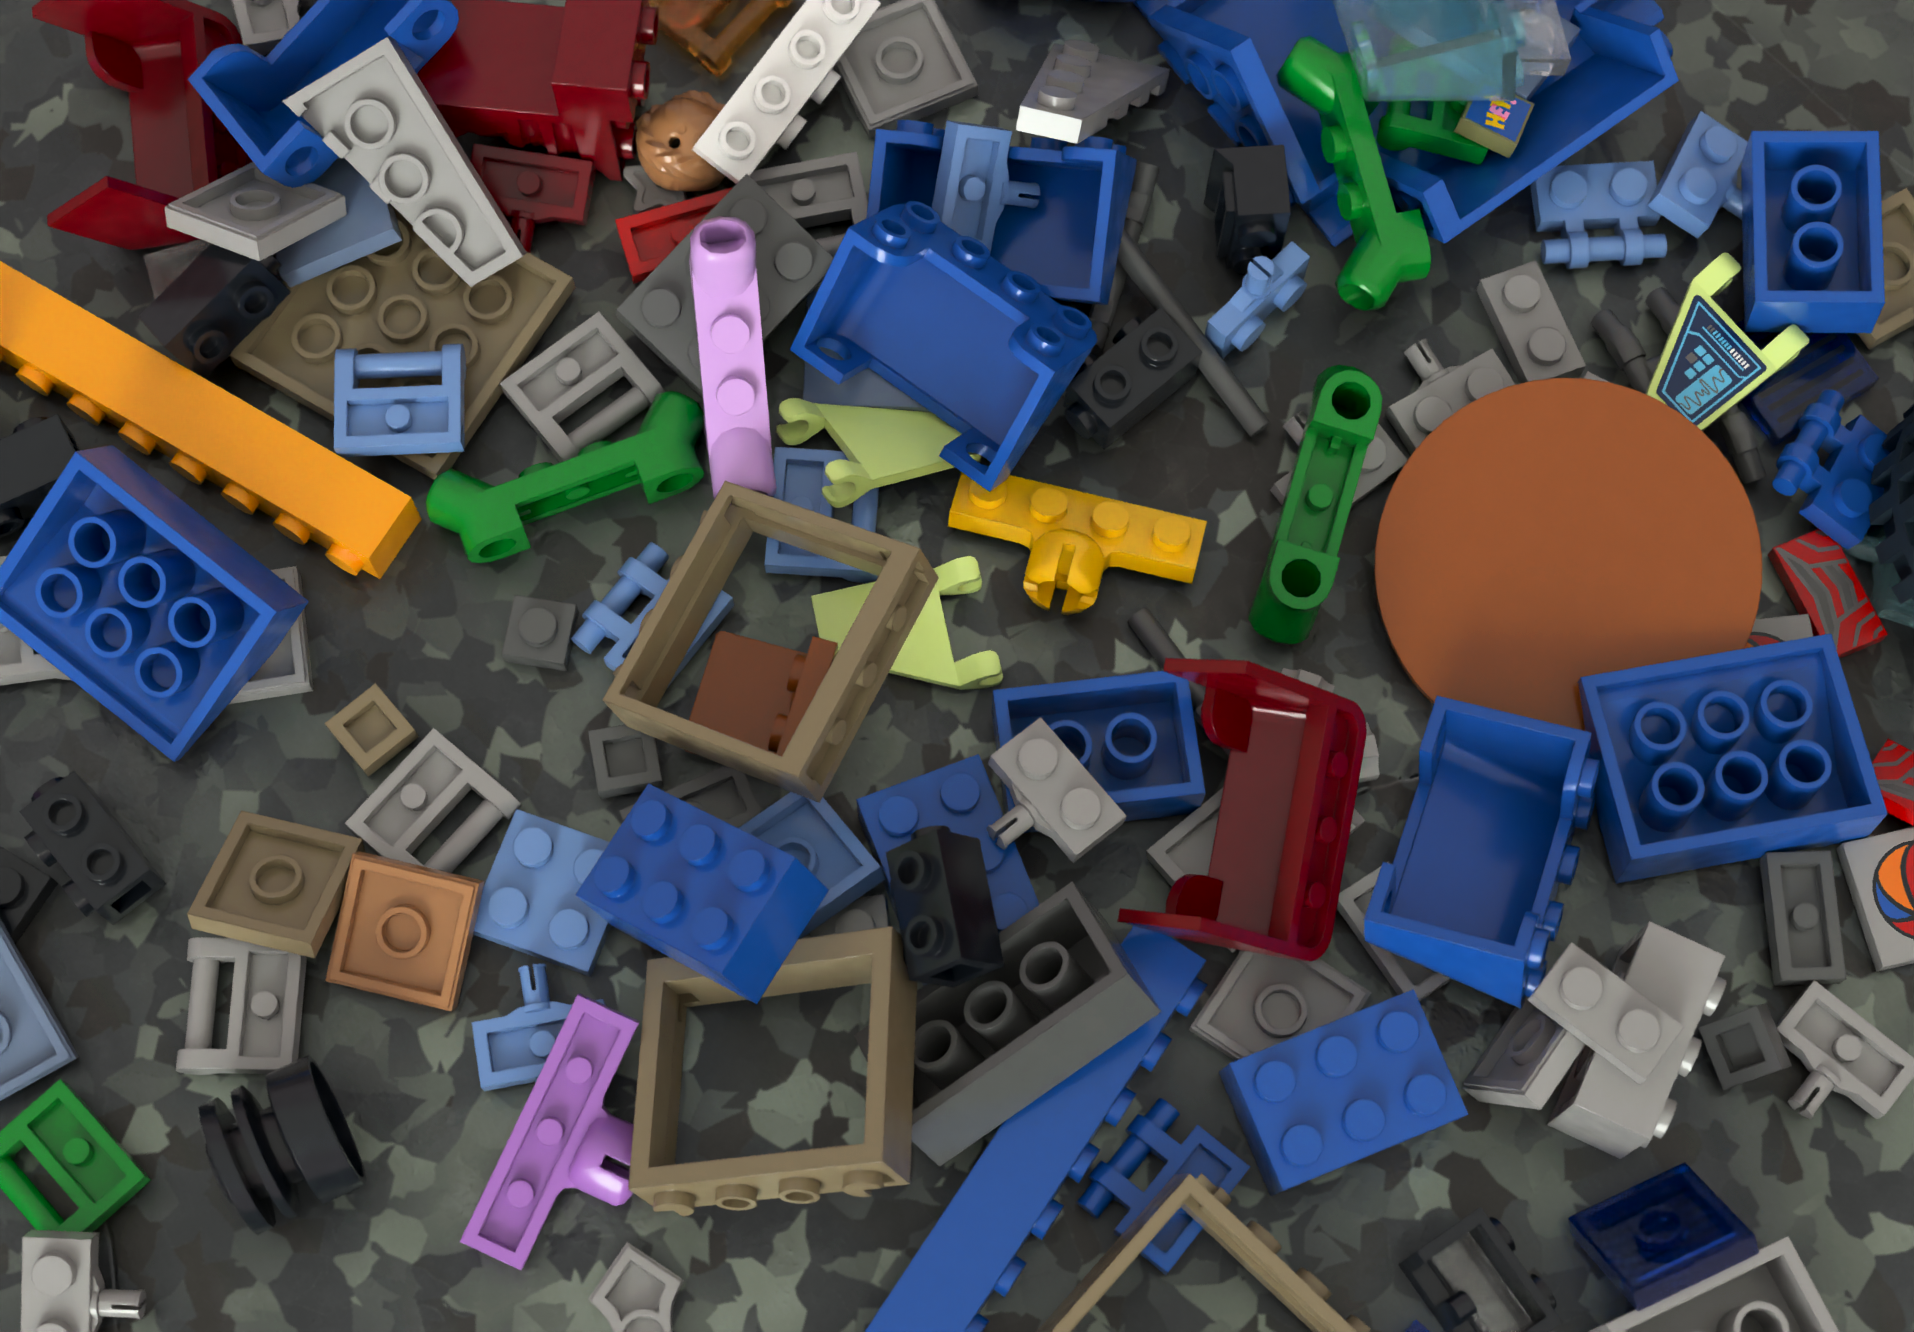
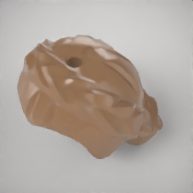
[636,90,725,192]

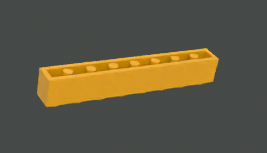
[0,261,422,579]

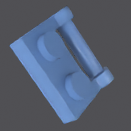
[334,343,466,457]
[764,447,879,583]

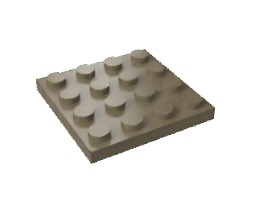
[229,208,576,480]

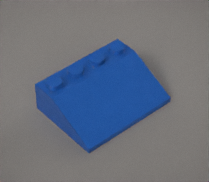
[0,445,309,762]
[1578,634,1888,883]

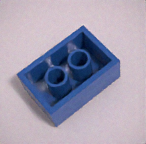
[1741,131,1885,333]
[991,671,1205,833]
[856,754,1039,986]
[575,783,829,1004]
[1219,989,1469,1197]

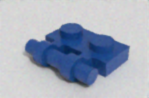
[1772,389,1891,550]
[1077,1098,1250,1275]

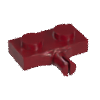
[471,143,596,253]

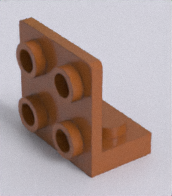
[684,631,838,757]

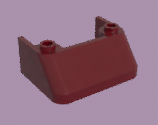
[32,0,253,250]
[1117,658,1367,961]

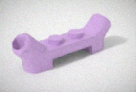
[689,216,776,506]

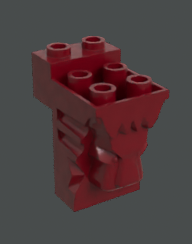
[417,0,659,182]

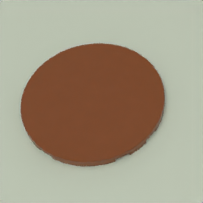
[1374,378,1762,731]

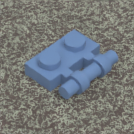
[1530,161,1667,269]
[571,542,734,688]

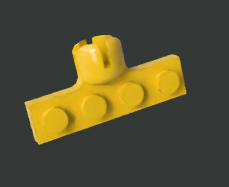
[948,472,1207,615]

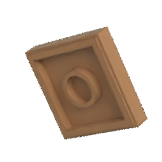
[325,851,485,1012]

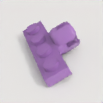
[460,993,640,1270]

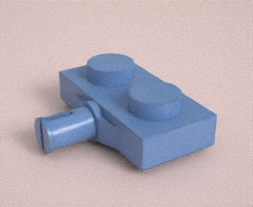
[1647,111,1748,239]
[932,120,1041,253]
[1205,241,1310,359]
[472,963,606,1091]

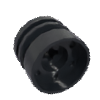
[199,1055,367,1235]

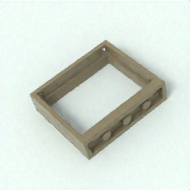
[603,481,939,803]
[628,926,917,1216]
[1037,1173,1371,1332]

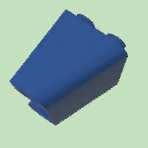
[188,0,459,188]
[866,120,1137,305]
[789,201,1098,492]
[1364,696,1600,1009]

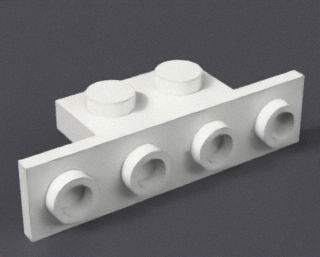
[692,0,881,184]

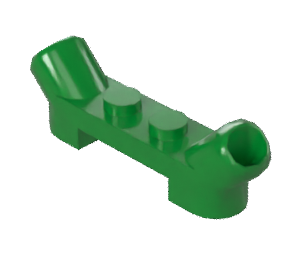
[1276,35,1431,311]
[1248,365,1382,645]
[426,390,705,563]

